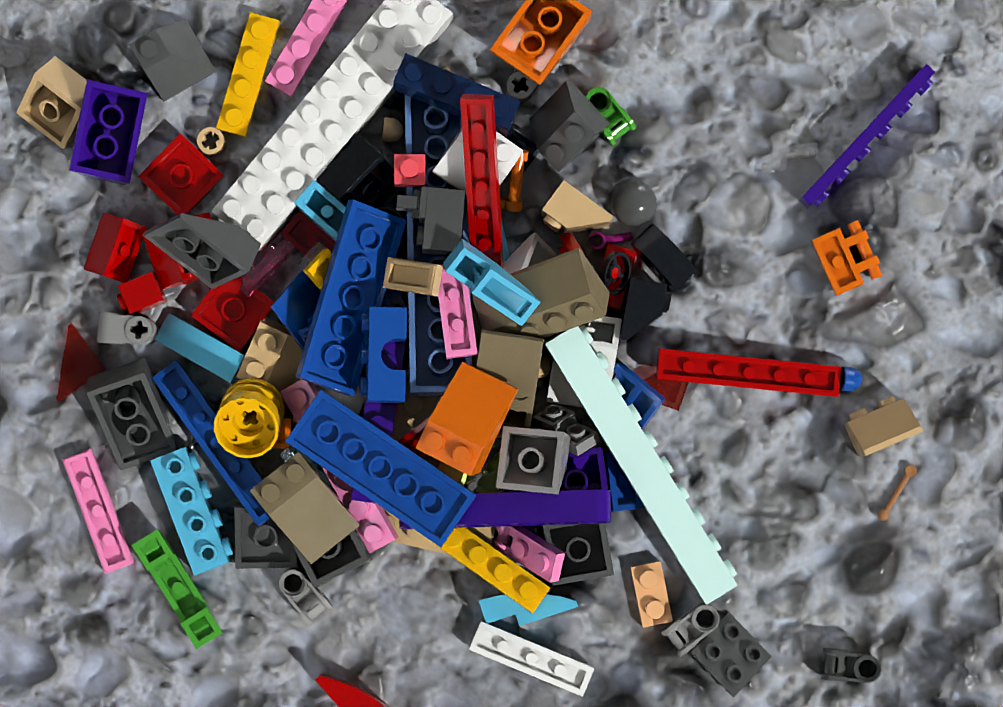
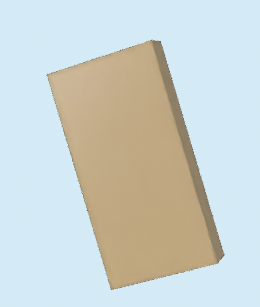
[382,257,443,297]

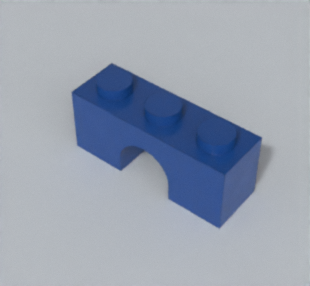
[360,307,407,404]

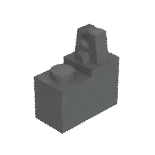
[396,187,465,256]

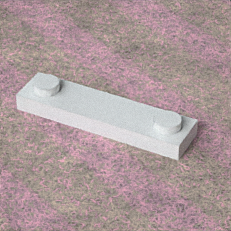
[469,621,594,697]

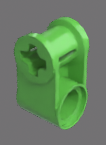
[586,87,637,147]

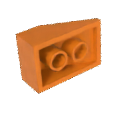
[490,0,593,86]
[416,362,519,476]

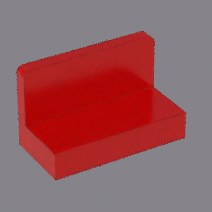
[84,213,147,283]

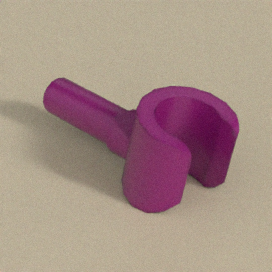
[589,232,633,251]

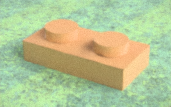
[630,561,673,628]

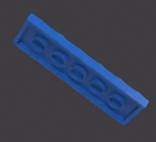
[295,200,407,396]
[285,390,476,547]

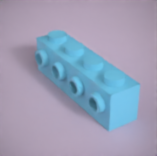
[150,447,234,576]

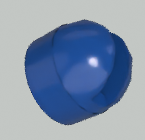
[840,366,863,391]

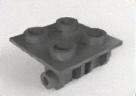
[690,612,772,697]

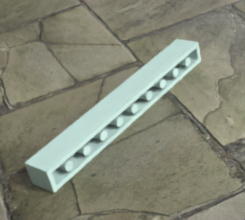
[543,325,737,605]

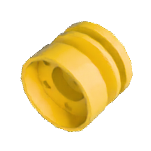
[214,378,285,458]

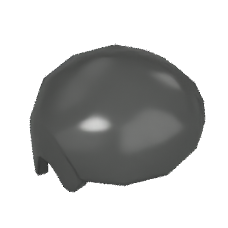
[609,179,657,226]

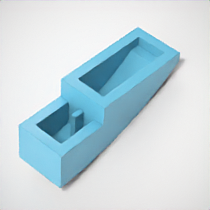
[443,239,541,326]
[154,313,245,384]
[479,593,578,626]

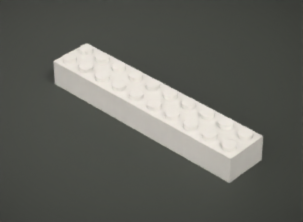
[211,0,454,253]

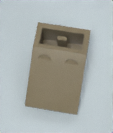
[476,329,544,428]

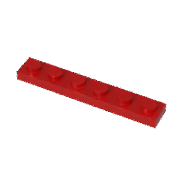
[460,94,504,268]
[655,348,842,397]

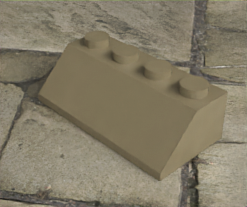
[471,247,610,339]

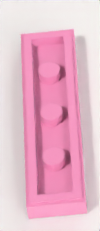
[62,449,135,574]

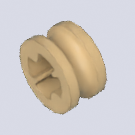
[197,127,226,156]

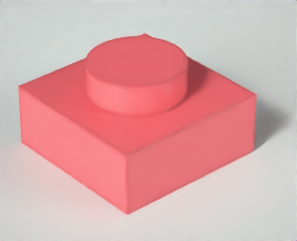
[394,154,426,187]

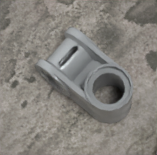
[97,312,158,345]
[279,567,333,626]
[660,603,719,657]

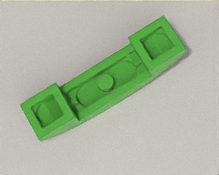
[131,529,223,649]

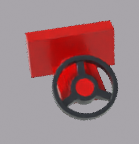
[599,243,637,311]

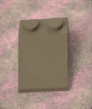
[250,452,360,564]

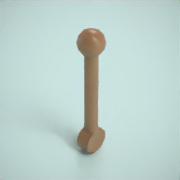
[877,465,917,521]

